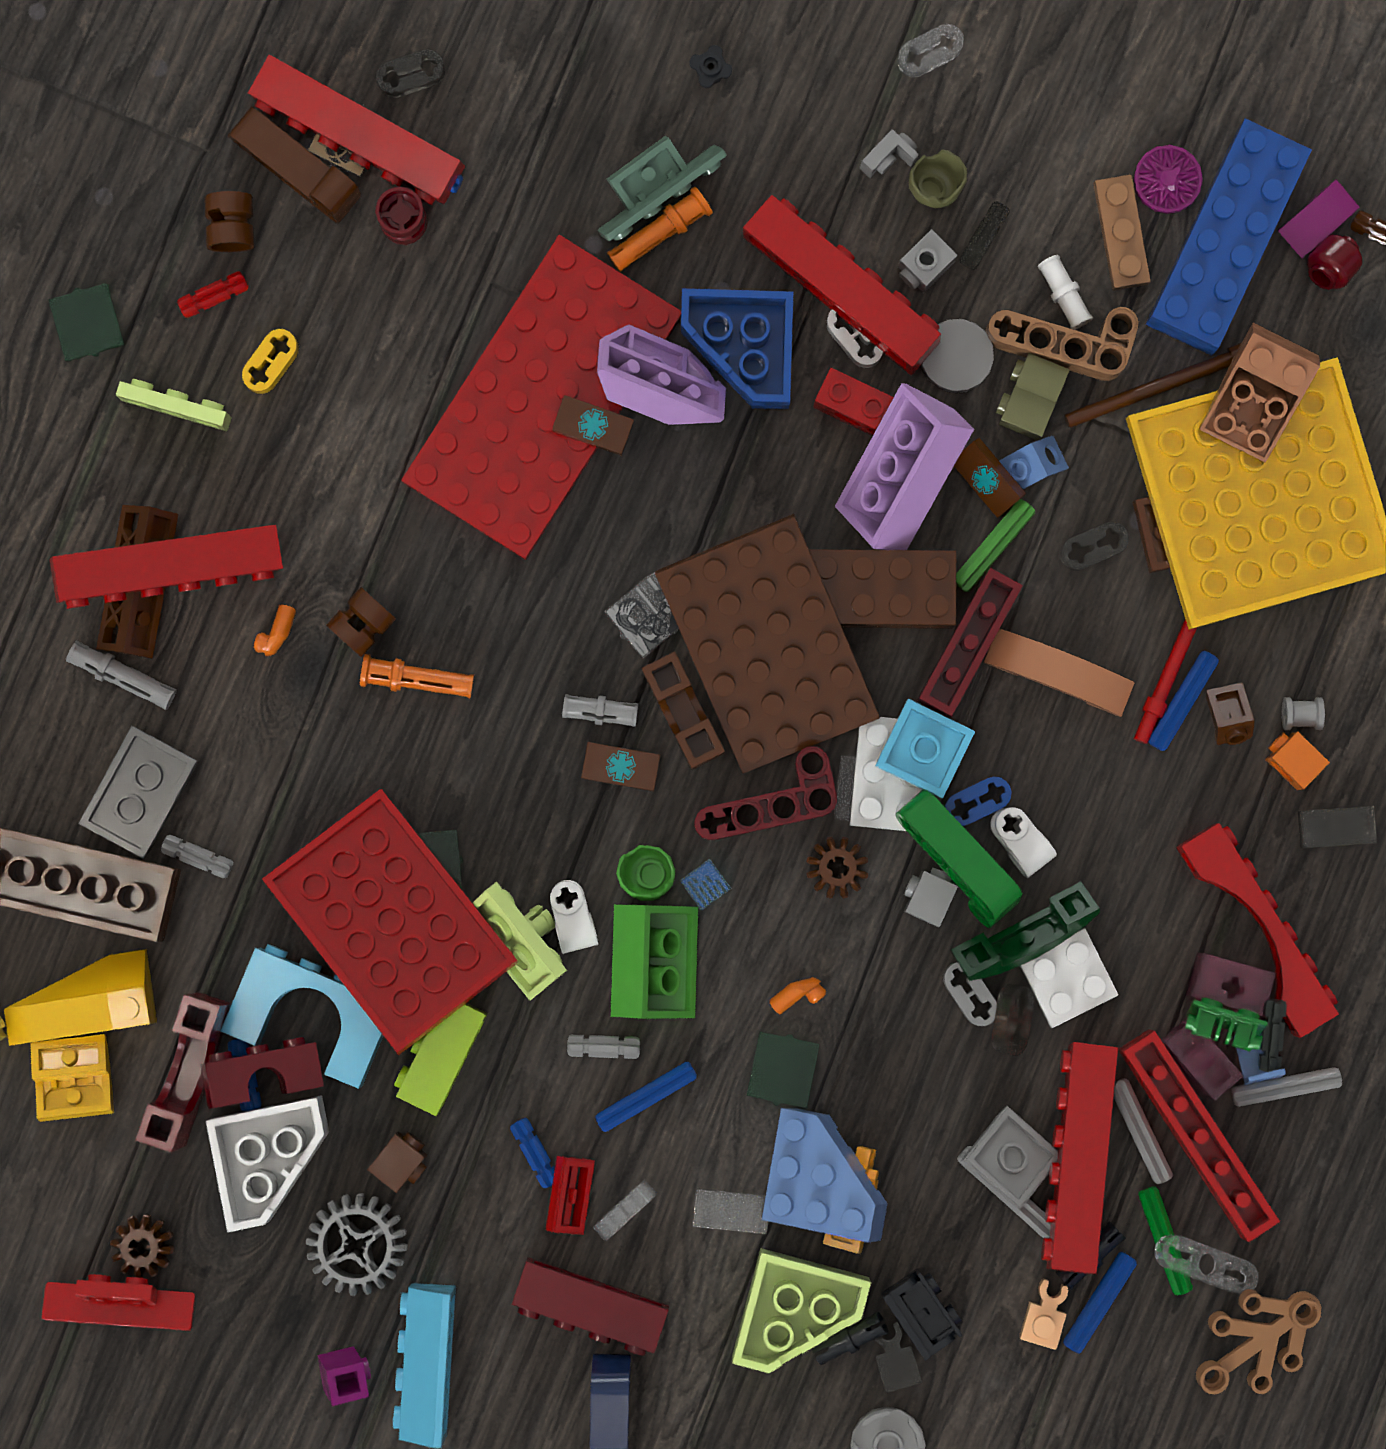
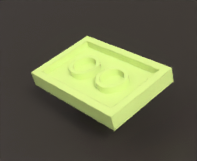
[472,882,567,1001]

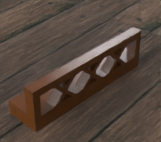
[96,505,178,659]

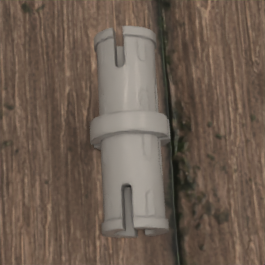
[562,694,639,727]

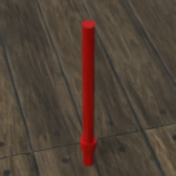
[1133,619,1197,744]

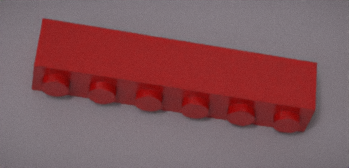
[248,55,465,205]
[743,195,941,376]
[49,525,283,609]
[1118,1029,1280,1242]
[1041,1042,1118,1274]

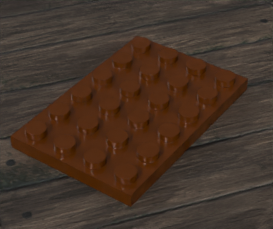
[655,514,880,774]

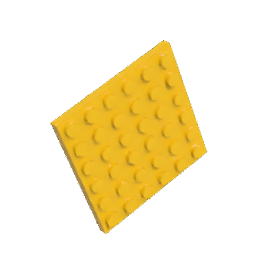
[1126,357,1386,630]

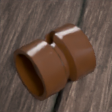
[204,191,255,252]
[326,587,396,657]

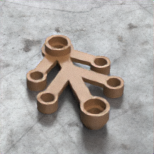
[1196,1289,1321,1394]

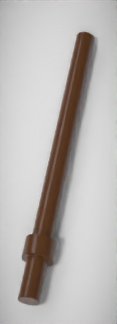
[1064,343,1241,428]

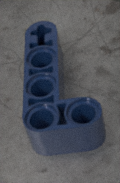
[590,1354,631,1449]

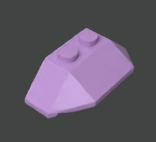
[597,324,726,425]

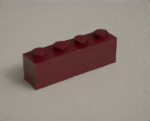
[916,568,1023,718]
[512,1257,669,1356]

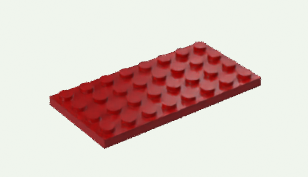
[401,235,681,560]

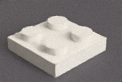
[1020,928,1118,1028]

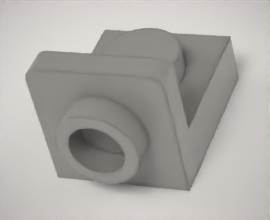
[859,129,919,178]

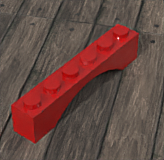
[1176,823,1339,1038]

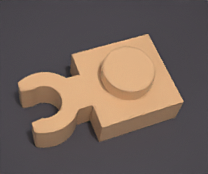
[1019,1278,1068,1350]

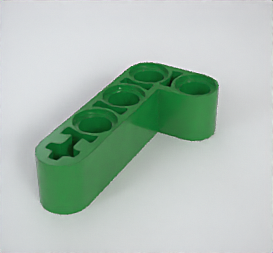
[895,789,1022,928]

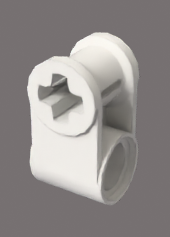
[990,807,1057,878]
[550,880,599,954]

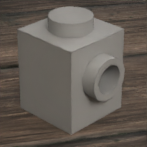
[898,229,958,293]
[903,867,958,927]

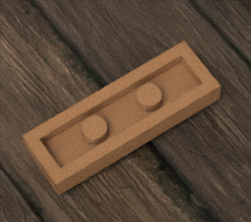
[1094,175,1151,290]

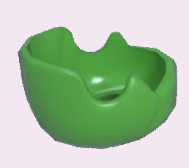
[616,845,676,901]

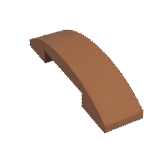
[983,629,1135,717]

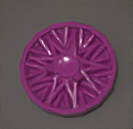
[1133,145,1203,214]

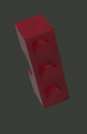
[200,1037,324,1109]

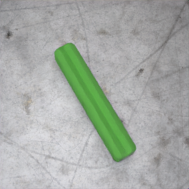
[956,499,1035,592]

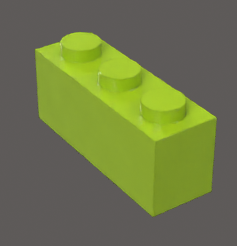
[394,1003,488,1116]

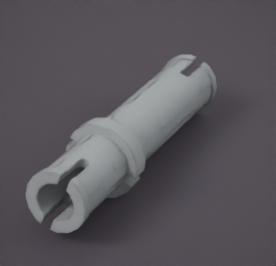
[66,640,177,710]

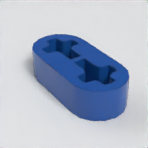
[944,777,1012,826]

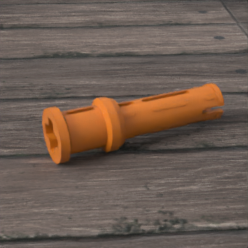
[607,186,713,272]
[360,654,474,698]

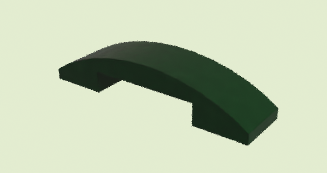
[951,882,1100,981]

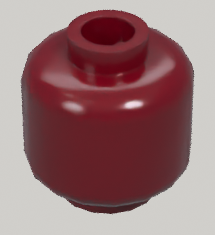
[1307,235,1363,290]

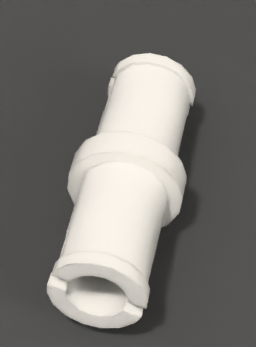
[1038,255,1093,330]

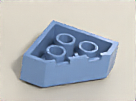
[762,1108,887,1242]

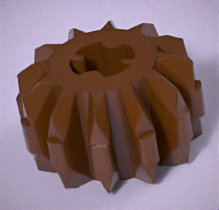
[806,837,868,899]
[110,1214,175,1278]

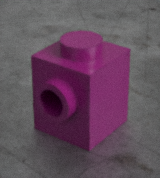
[317,1346,371,1406]

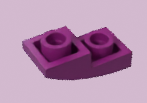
[1278,179,1360,259]

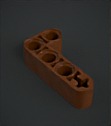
[228,107,362,224]

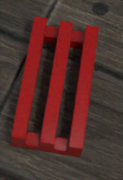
[545,1156,595,1235]

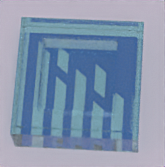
[680,859,731,911]

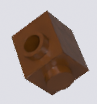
[367,1132,427,1193]

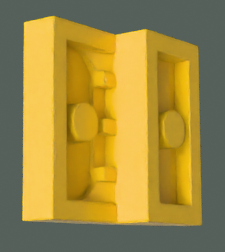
[31,1034,114,1122]

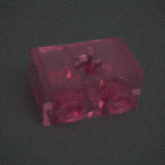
[1186,953,1276,1016]
[1161,1017,1243,1100]

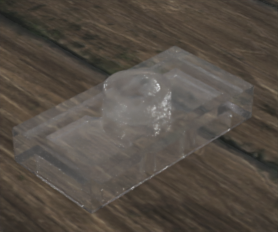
[693,1188,768,1234]

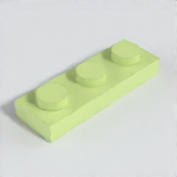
[116,379,231,431]

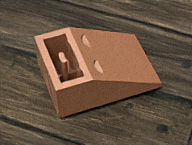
[1199,323,1320,463]

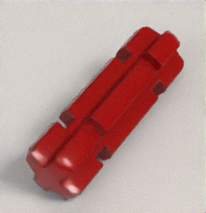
[177,271,248,318]

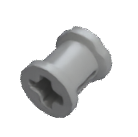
[1281,697,1325,730]

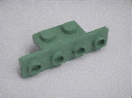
[597,136,727,241]

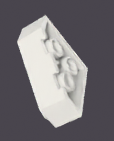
[206,1095,329,1232]

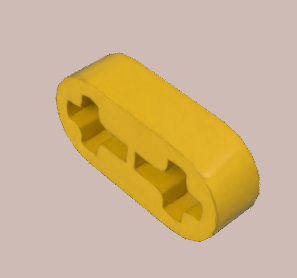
[242,329,299,394]

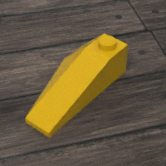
[4,949,157,1046]

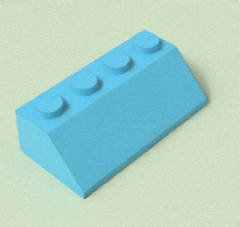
[393,1283,456,1449]

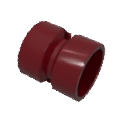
[375,187,428,245]

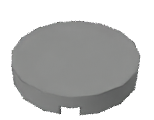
[921,319,994,393]
[850,1406,926,1449]

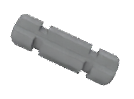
[161,835,233,878]
[567,1034,640,1059]

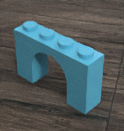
[221,944,383,1089]

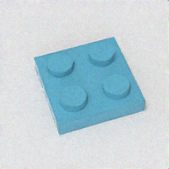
[875,699,975,799]

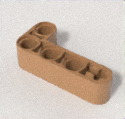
[986,307,1139,381]

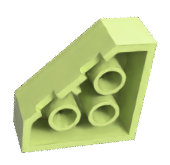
[732,1248,871,1373]

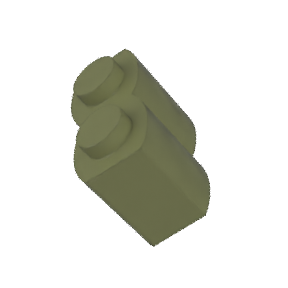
[996,353,1070,441]

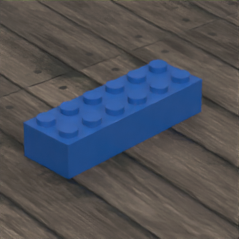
[1145,118,1312,356]

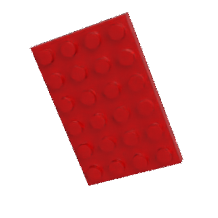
[262,789,518,1055]

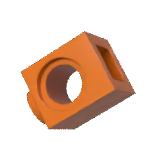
[1265,731,1330,790]

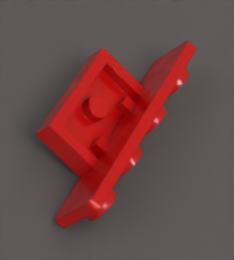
[42,1274,196,1331]

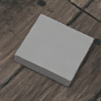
[959,1106,1058,1213]

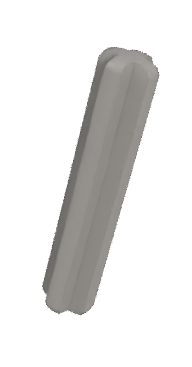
[1231,1067,1342,1107]
[1113,1078,1173,1184]

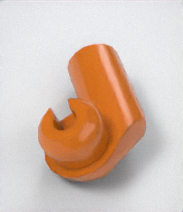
[254,605,296,656]
[769,977,826,1014]

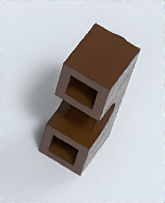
[641,652,725,770]

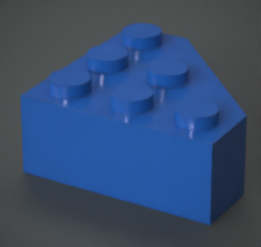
[681,288,793,409]

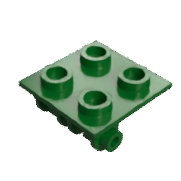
[1185,998,1268,1052]

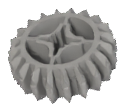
[306,1193,408,1296]

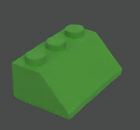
[611,904,698,1019]

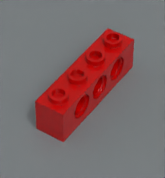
[813,367,894,436]

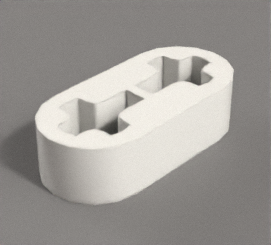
[827,309,883,368]

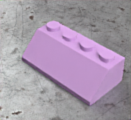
[835,383,974,550]

